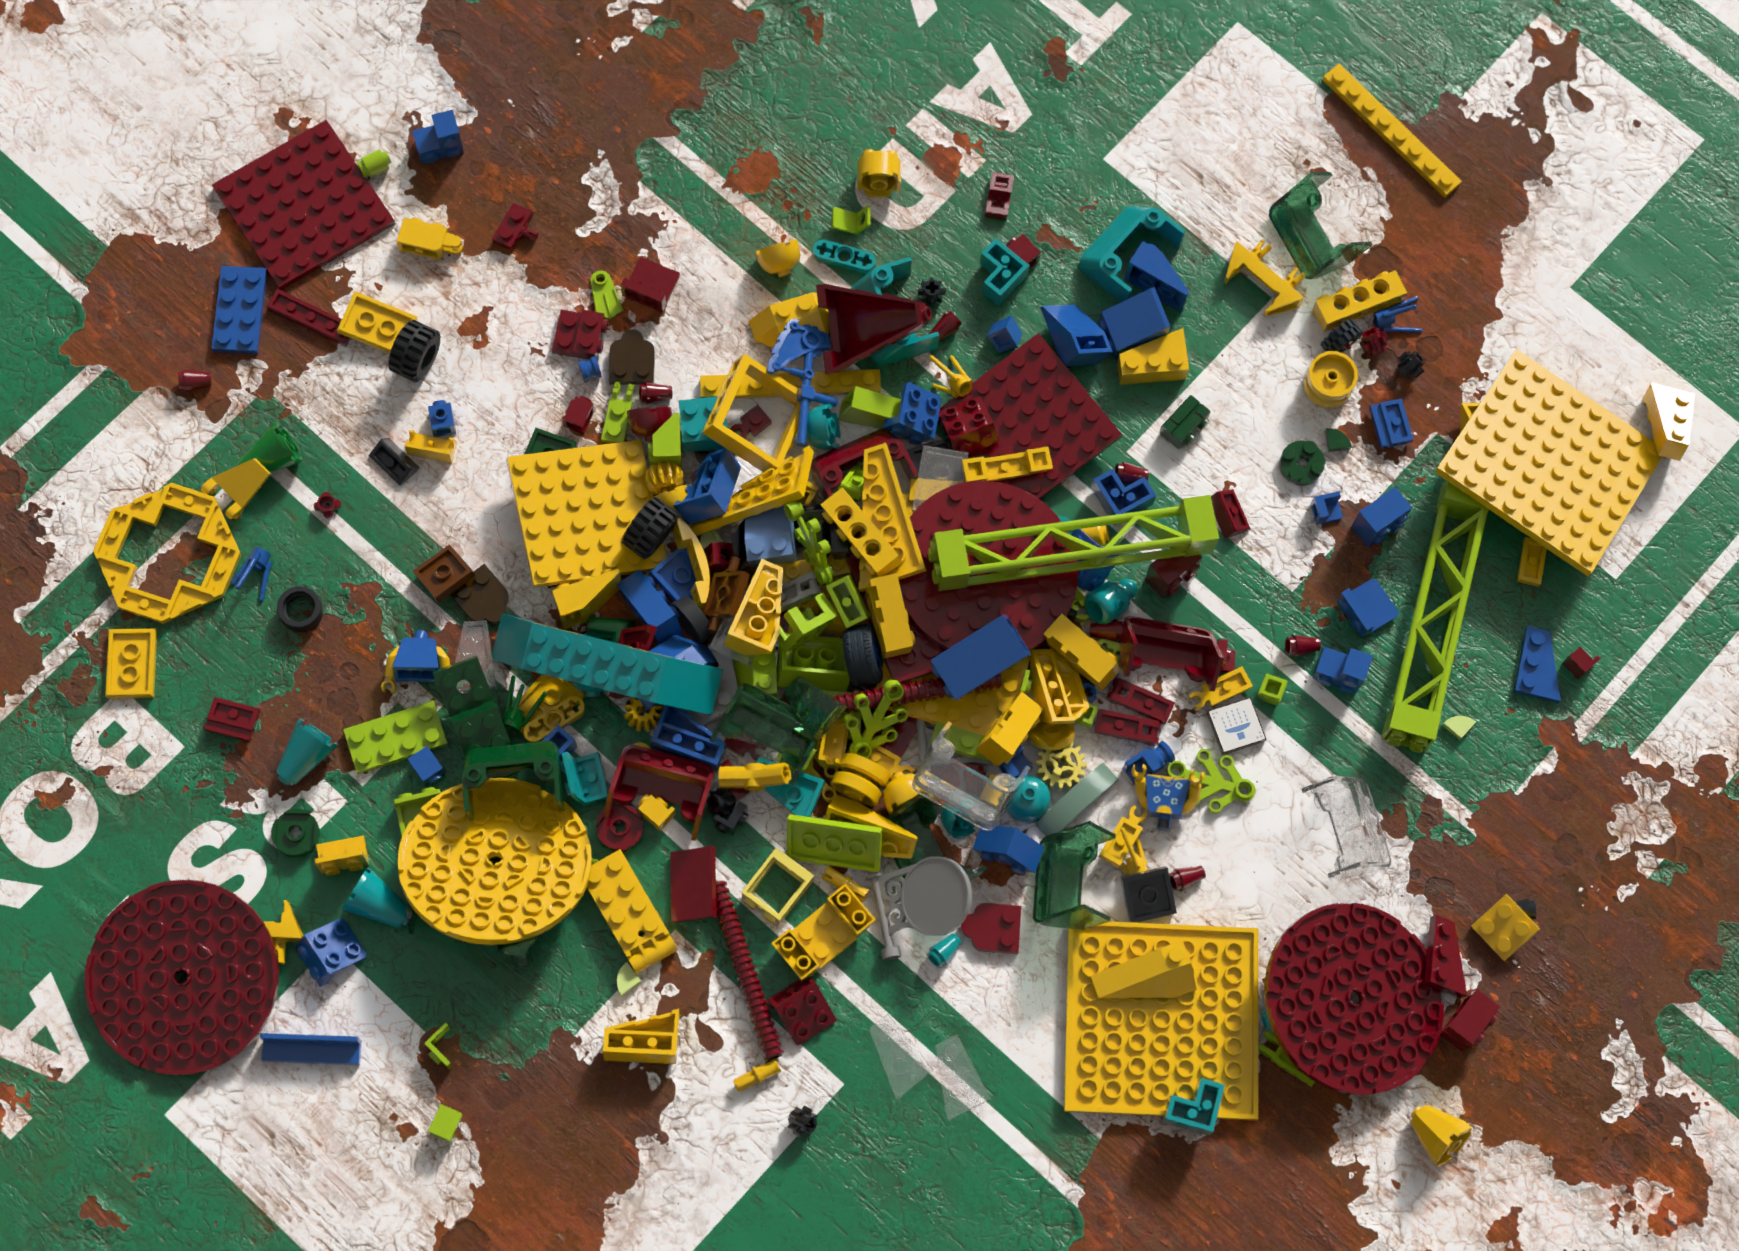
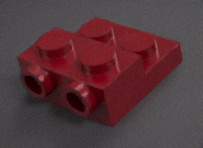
[552,309,608,360]

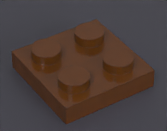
[412,544,476,603]

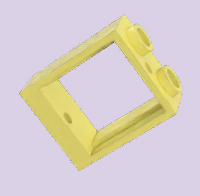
[741,848,814,925]

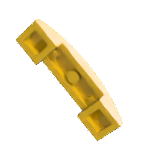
[961,447,1053,482]
[672,519,710,610]

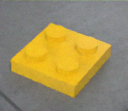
[1471,893,1540,961]

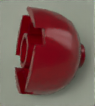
[627,407,672,442]

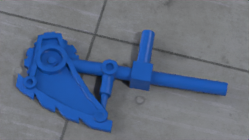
[766,319,838,447]

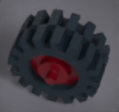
[1320,319,1363,353]

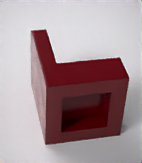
[1562,647,1601,680]

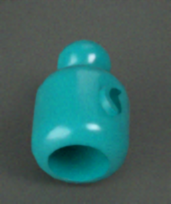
[1084,579,1138,624]

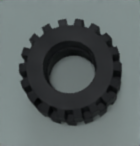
[388,320,440,382]
[622,497,679,560]

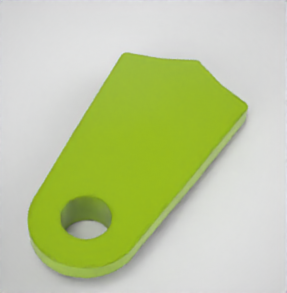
[591,271,623,320]

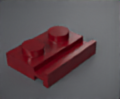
[204,697,261,742]

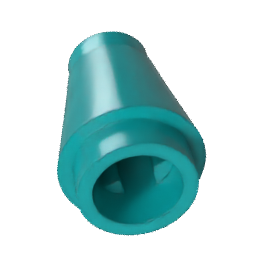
[927,933,962,968]

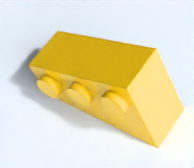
[976,691,1043,767]
[603,1009,680,1064]

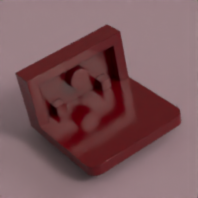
[939,397,999,458]

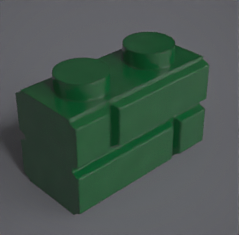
[1159,395,1211,449]

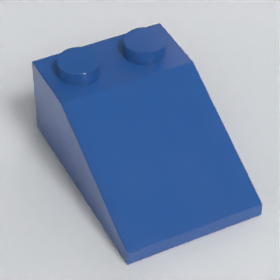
[1124,241,1189,313]

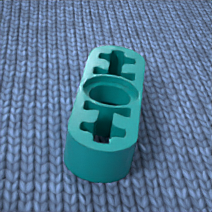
[813,240,876,274]

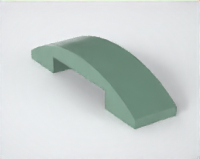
[1035,763,1119,842]

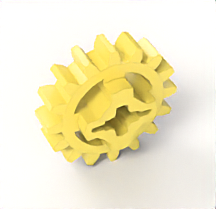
[1035,742,1087,791]

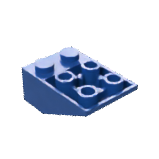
[1041,305,1112,366]

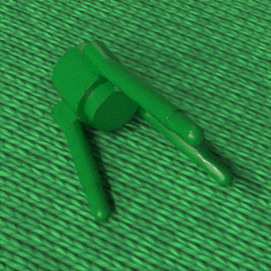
[502,675,547,731]

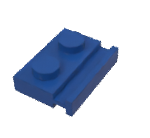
[1369,398,1414,449]

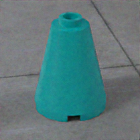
[276,718,338,786]
[342,868,412,928]

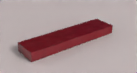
[266,289,351,347]

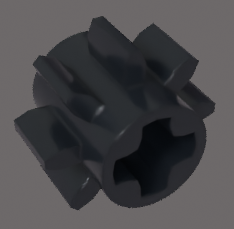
[918,277,946,307]
[1397,351,1425,378]
[707,788,736,817]
[787,1105,818,1137]

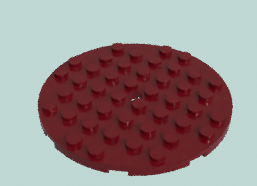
[899,481,1078,651]
[85,880,279,1075]
[1264,903,1444,1095]

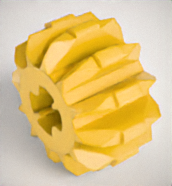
[645,461,684,494]
[624,697,664,733]

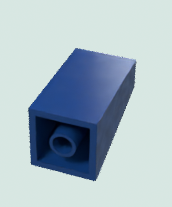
[930,615,1032,700]

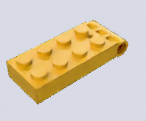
[586,849,678,974]

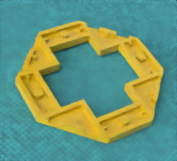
[93,483,241,624]

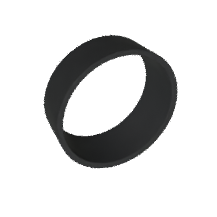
[671,596,713,644]

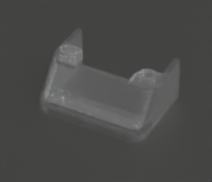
[912,722,1030,831]
[1301,776,1392,879]

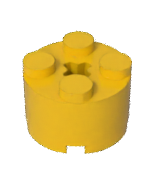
[857,149,901,198]

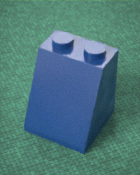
[1098,287,1170,360]

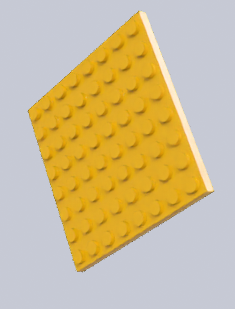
[1435,349,1662,576]
[1064,920,1258,1121]

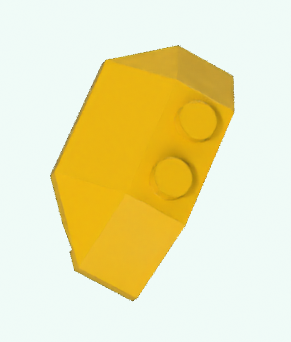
[748,292,830,348]
[1030,649,1090,724]

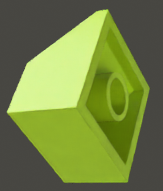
[648,413,682,468]

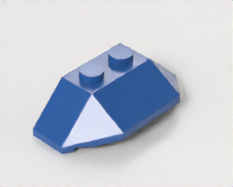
[638,635,719,710]

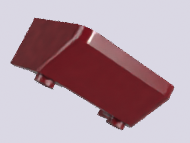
[810,429,918,501]
[1119,616,1224,692]
[604,745,714,841]

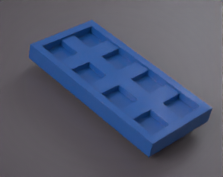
[212,266,268,354]

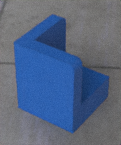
[987,315,1022,354]
[1310,491,1343,525]
[998,745,1033,783]
[1122,748,1161,786]

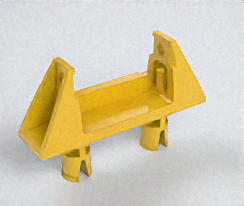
[1224,239,1305,317]
[264,900,304,964]

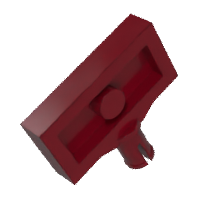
[492,203,538,251]

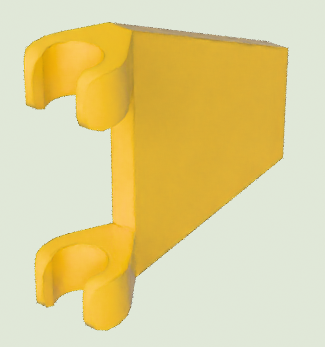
[201,459,271,519]

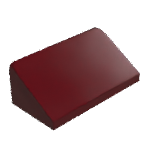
[1211,489,1251,538]

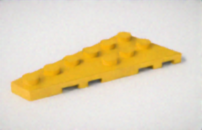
[685,446,814,536]

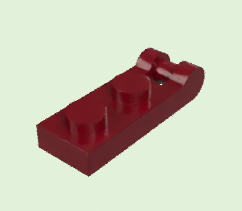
[1106,677,1175,725]
[1094,709,1162,746]

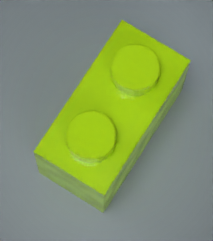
[826,574,871,628]

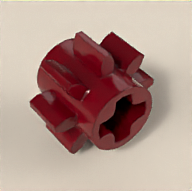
[1360,327,1389,355]

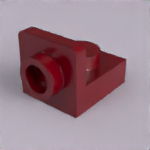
[1217,639,1236,673]

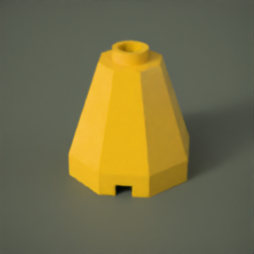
[1410,1105,1472,1167]

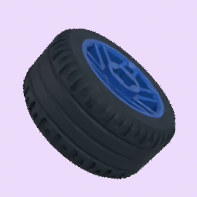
[842,624,883,687]

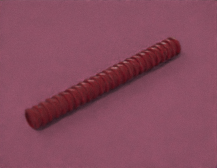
[821,674,1002,717]
[716,880,784,1061]

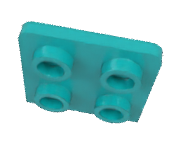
[560,752,609,806]

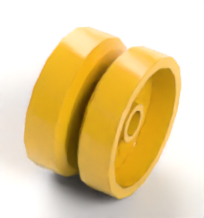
[1304,351,1358,408]
[831,753,891,807]

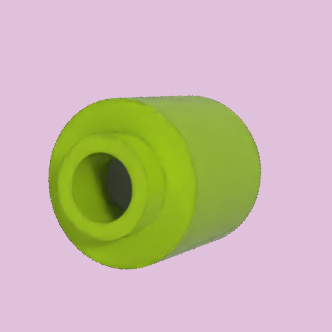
[357,149,392,178]

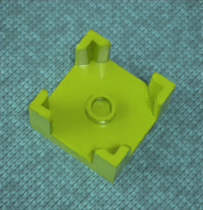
[777,593,838,653]

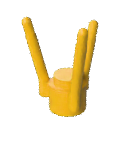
[929,355,973,398]
[1120,828,1148,875]

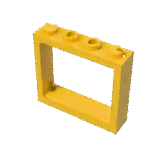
[702,353,800,472]

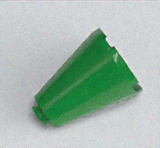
[237,422,303,473]

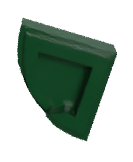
[1325,428,1352,452]

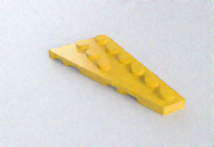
[858,443,926,592]

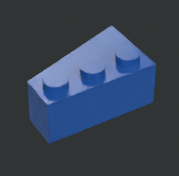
[673,448,741,525]
[617,570,685,645]
[651,705,726,772]

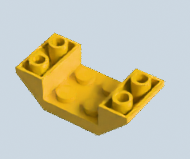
[771,883,876,981]

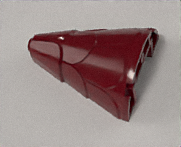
[816,284,932,375]

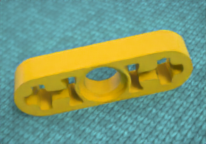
[523,696,585,743]

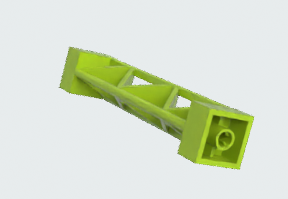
[1381,480,1489,753]
[928,495,1219,591]

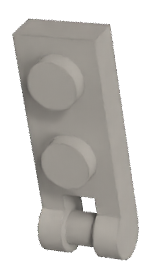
[781,572,822,612]

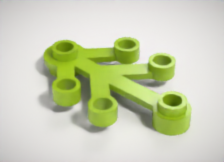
[784,501,834,585]
[843,680,908,759]
[1166,749,1256,814]

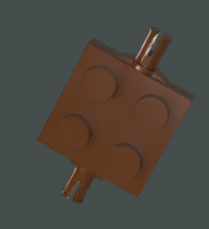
[702,556,749,633]

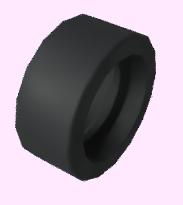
[277,586,323,633]

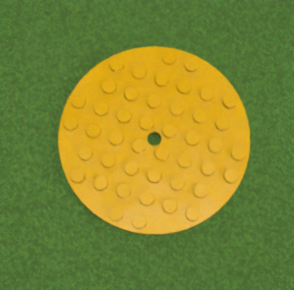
[398,778,592,945]

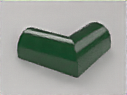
[587,616,636,644]

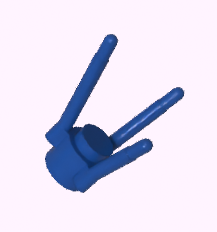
[1374,296,1423,333]
[231,547,273,602]

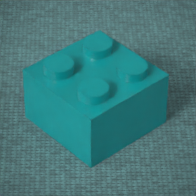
[678,397,727,453]

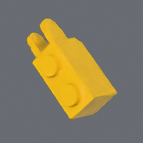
[396,217,463,260]

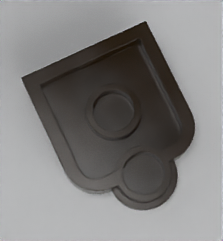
[609,329,655,385]
[450,563,509,623]

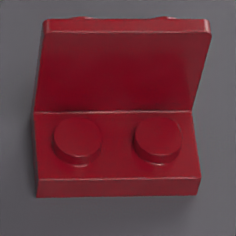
[621,257,680,312]
[767,976,837,1046]

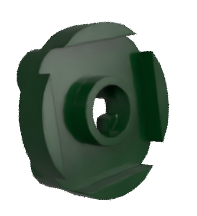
[1279,441,1325,486]
[271,809,320,857]

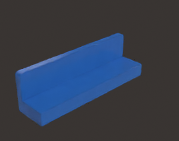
[260,1033,362,1065]

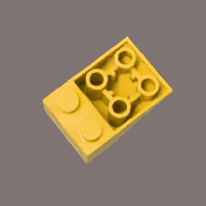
[552,569,621,629]

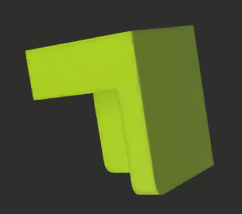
[428,1104,462,1144]

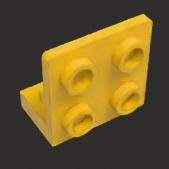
[314,836,369,876]

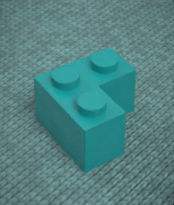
[979,238,1029,307]
[1162,1078,1225,1136]

